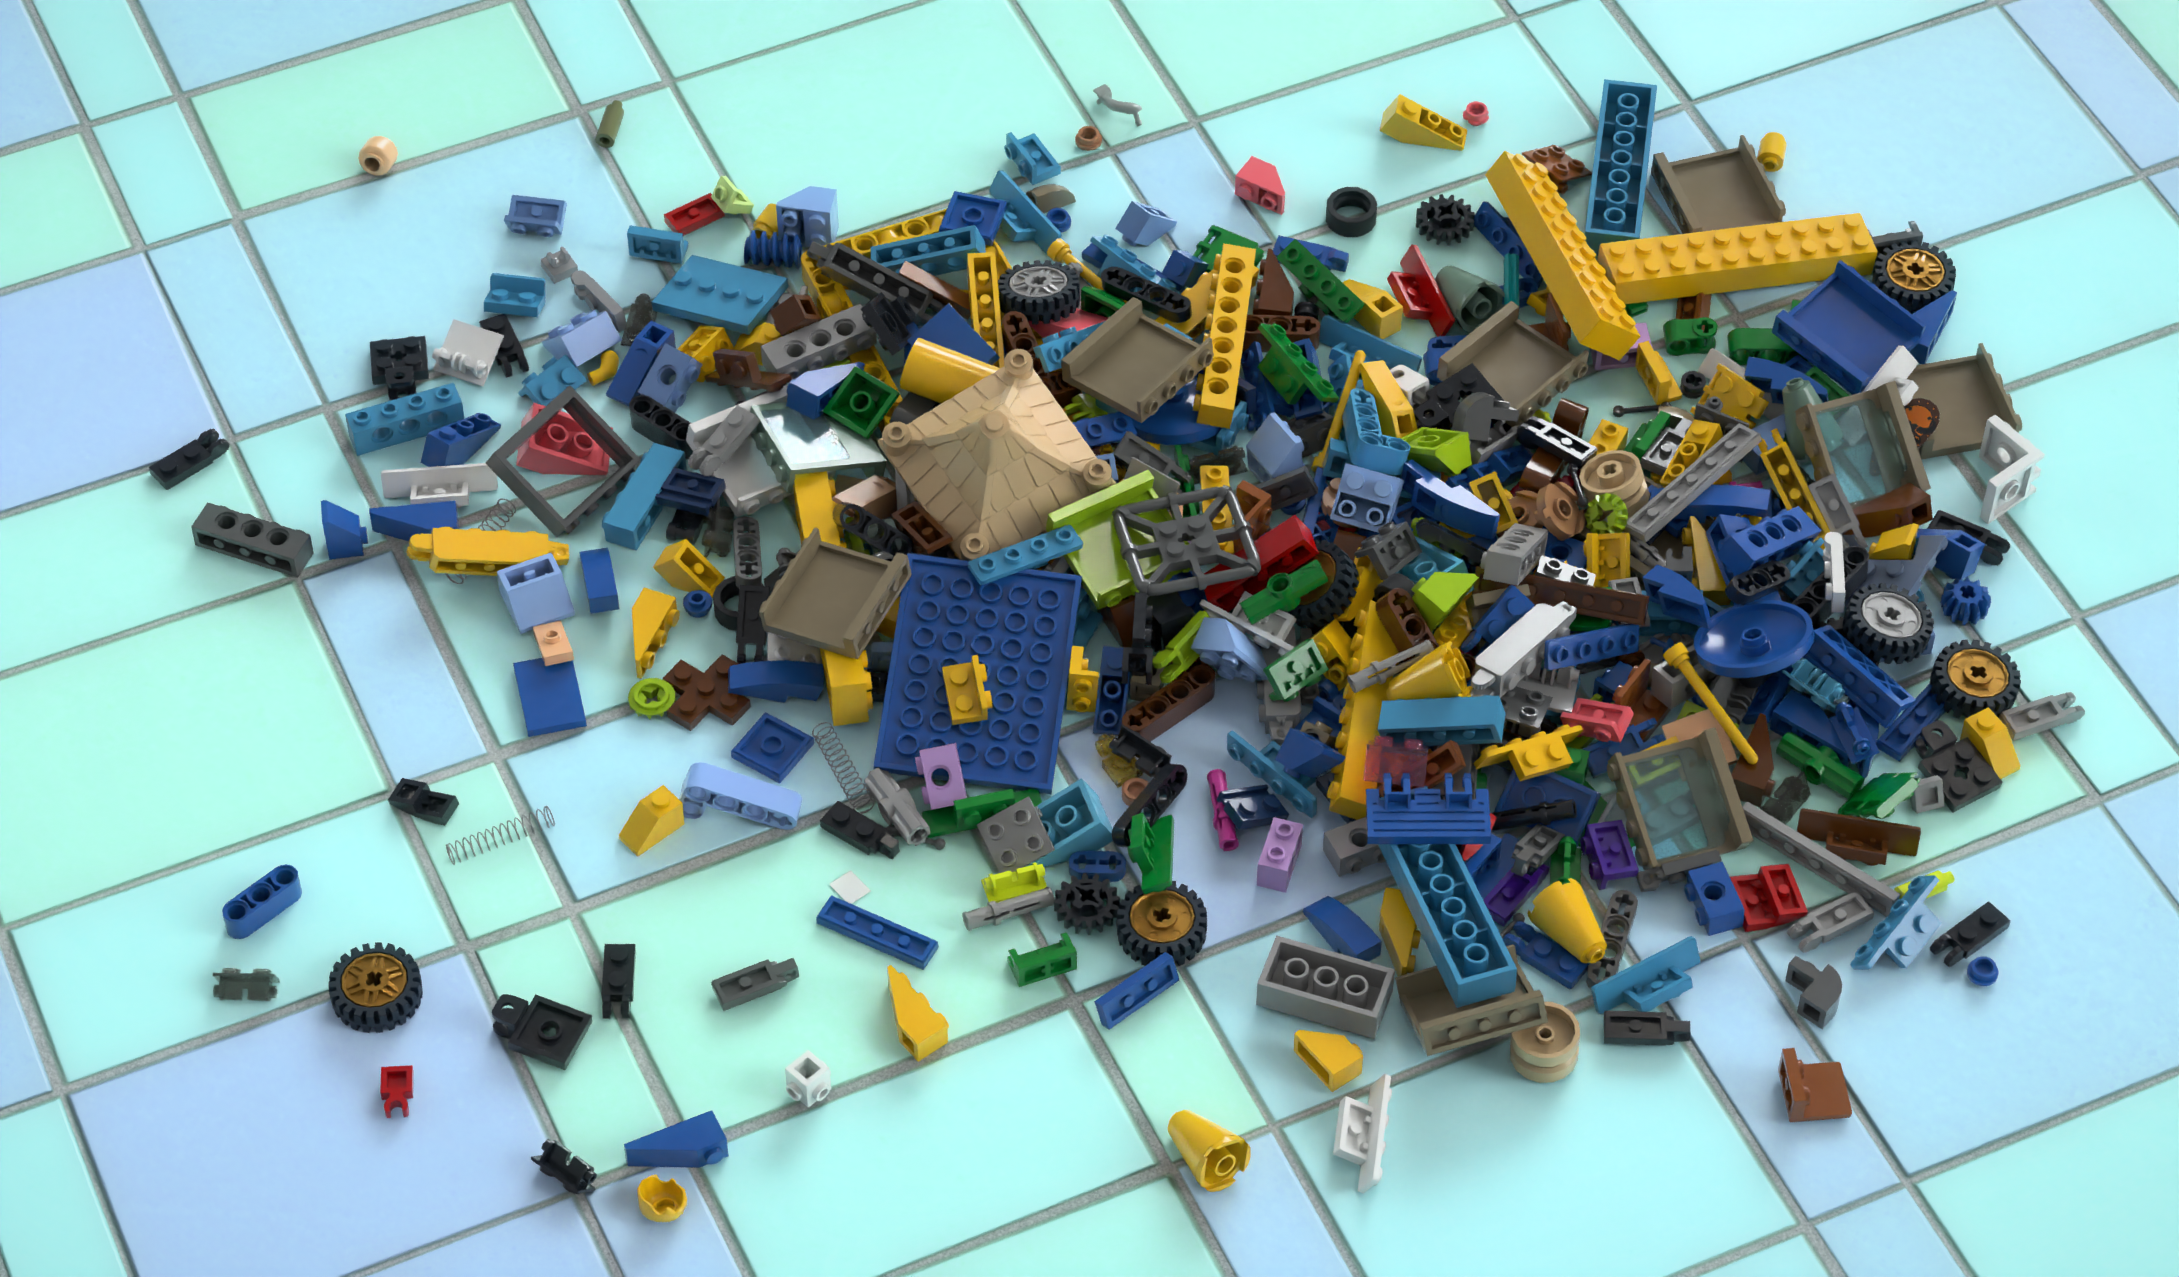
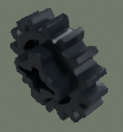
[1415,194,1475,246]
[1054,873,1120,935]

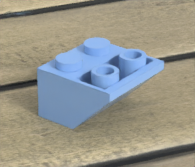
[776,186,839,248]
[541,310,622,367]
[1246,412,1305,483]
[1330,463,1404,533]
[497,553,575,634]
[1191,617,1268,682]

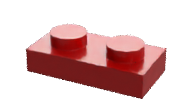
[664,193,725,236]

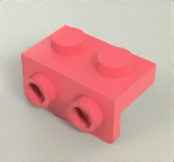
[1560,698,1634,743]

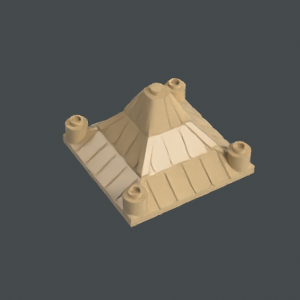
[878,349,1117,561]

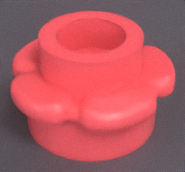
[1463,101,1489,126]

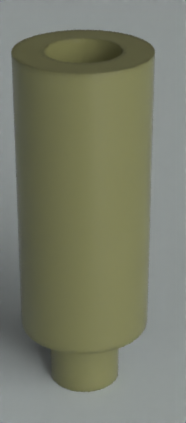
[595,100,624,148]

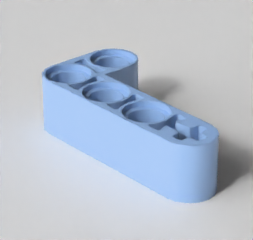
[679,762,802,830]

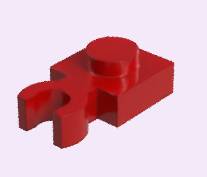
[380,1065,414,1118]

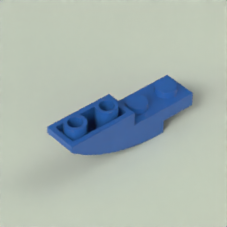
[1401,459,1500,539]

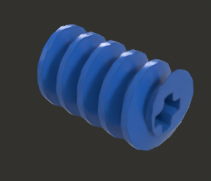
[744,230,802,269]

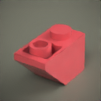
[1235,156,1285,215]

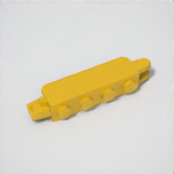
[1758,428,1831,550]
[406,527,569,576]

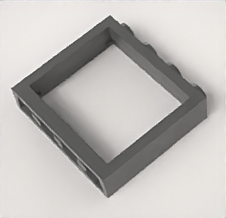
[486,385,641,538]

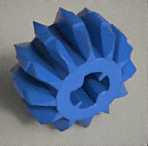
[1940,576,1991,626]

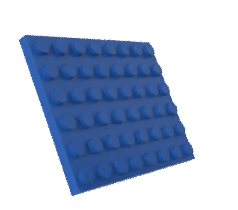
[873,553,1082,795]

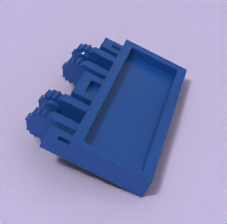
[1366,773,1491,844]

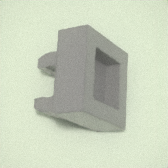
[541,246,578,284]
[1911,775,1945,813]

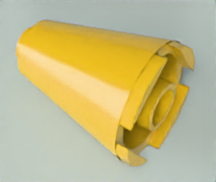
[1386,641,1473,701]
[1527,878,1607,963]
[1168,1110,1251,1192]

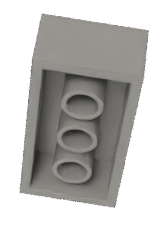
[1256,935,1395,1039]

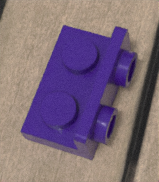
[1580,819,1639,890]

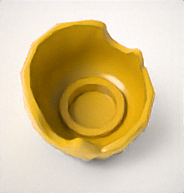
[637,1174,687,1222]

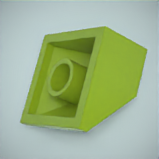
[1400,427,1472,476]
[1412,572,1479,633]

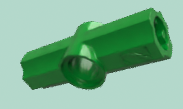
[1239,559,1329,625]
[1776,732,1865,799]

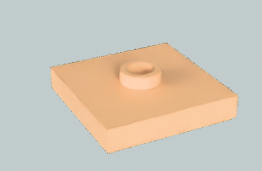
[1662,709,1738,782]

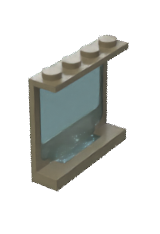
[1795,381,1931,509]
[1607,728,1754,870]

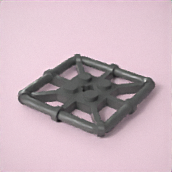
[1112,485,1261,598]

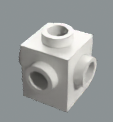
[785,1050,831,1108]

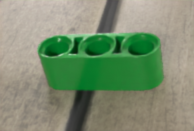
[1727,328,1808,365]

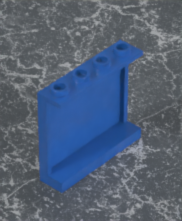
[1772,260,1926,395]

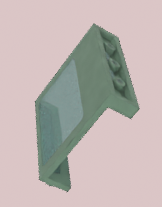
[750,402,887,494]

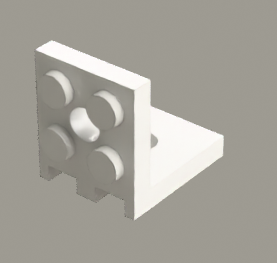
[1979,415,2045,524]

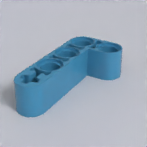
[1342,388,1411,475]

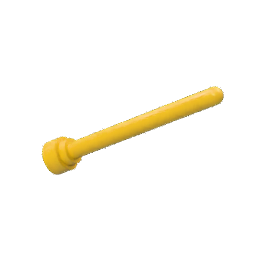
[1047,238,1146,316]
[1311,350,1366,472]
[1663,642,1758,765]

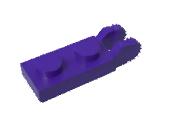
[1483,864,1550,927]

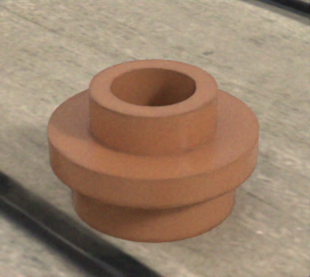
[1075,126,1102,151]

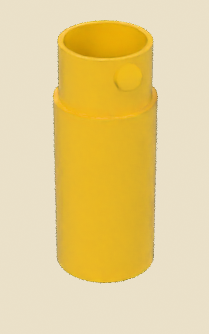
[900,338,1000,404]

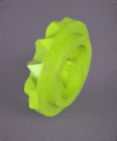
[1584,493,1628,534]
[628,678,676,719]

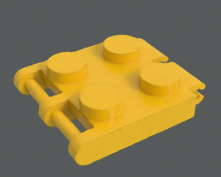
[1690,363,1769,429]

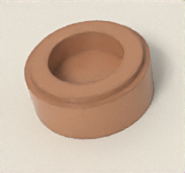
[1122,778,1149,806]

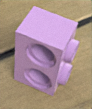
[1257,817,1303,893]

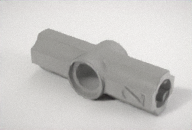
[864,767,930,846]

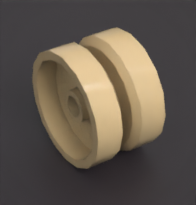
[1579,450,1650,521]
[1510,1002,1580,1083]

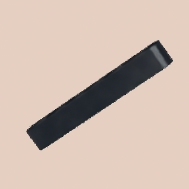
[1739,546,1869,688]

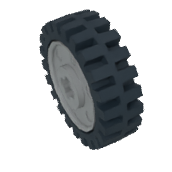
[998,260,1080,324]
[1842,583,1934,664]

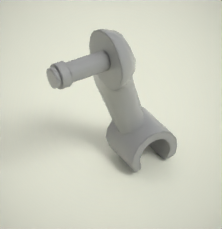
[1093,84,1142,126]

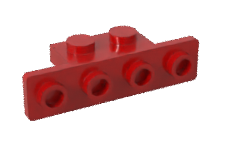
[1387,244,1455,337]

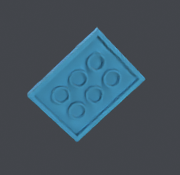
[651,255,789,335]

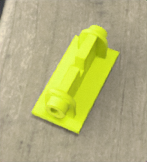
[981,862,1047,903]

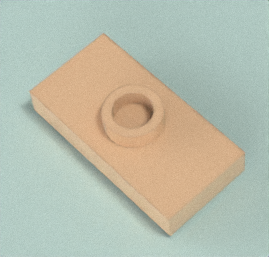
[533,621,574,666]

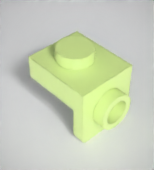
[711,176,754,215]

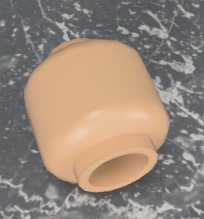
[358,136,398,176]

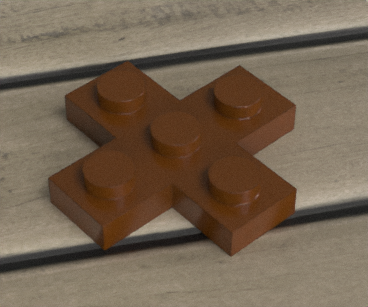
[662,654,751,731]

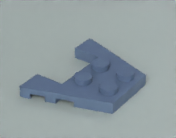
[1842,535,1948,609]

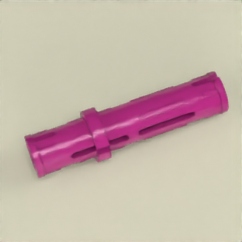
[1207,769,1239,851]

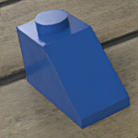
[321,500,368,560]
[1275,727,1345,778]

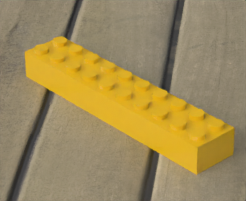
[1485,151,1641,361]
[1597,213,1878,304]
[793,471,873,726]

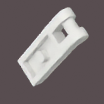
[1823,532,1845,612]

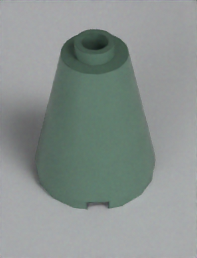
[1435,266,1505,333]
[1782,377,1844,460]

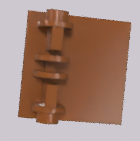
[1522,145,1592,194]

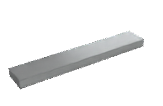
[1624,423,1762,543]
[1742,802,1900,917]

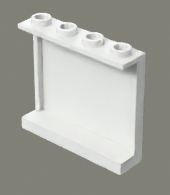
[686,385,837,517]

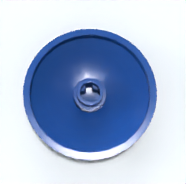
[1131,376,1222,445]
[1694,600,1814,678]

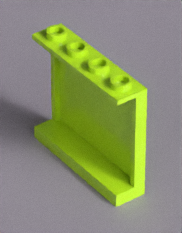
[1046,469,1191,610]

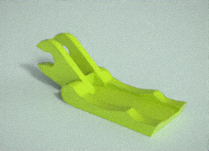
[1065,394,1109,423]

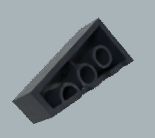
[1147,592,1195,666]

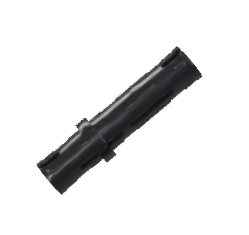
[1491,799,1577,832]

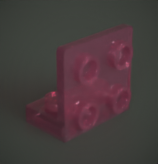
[1364,735,1429,787]

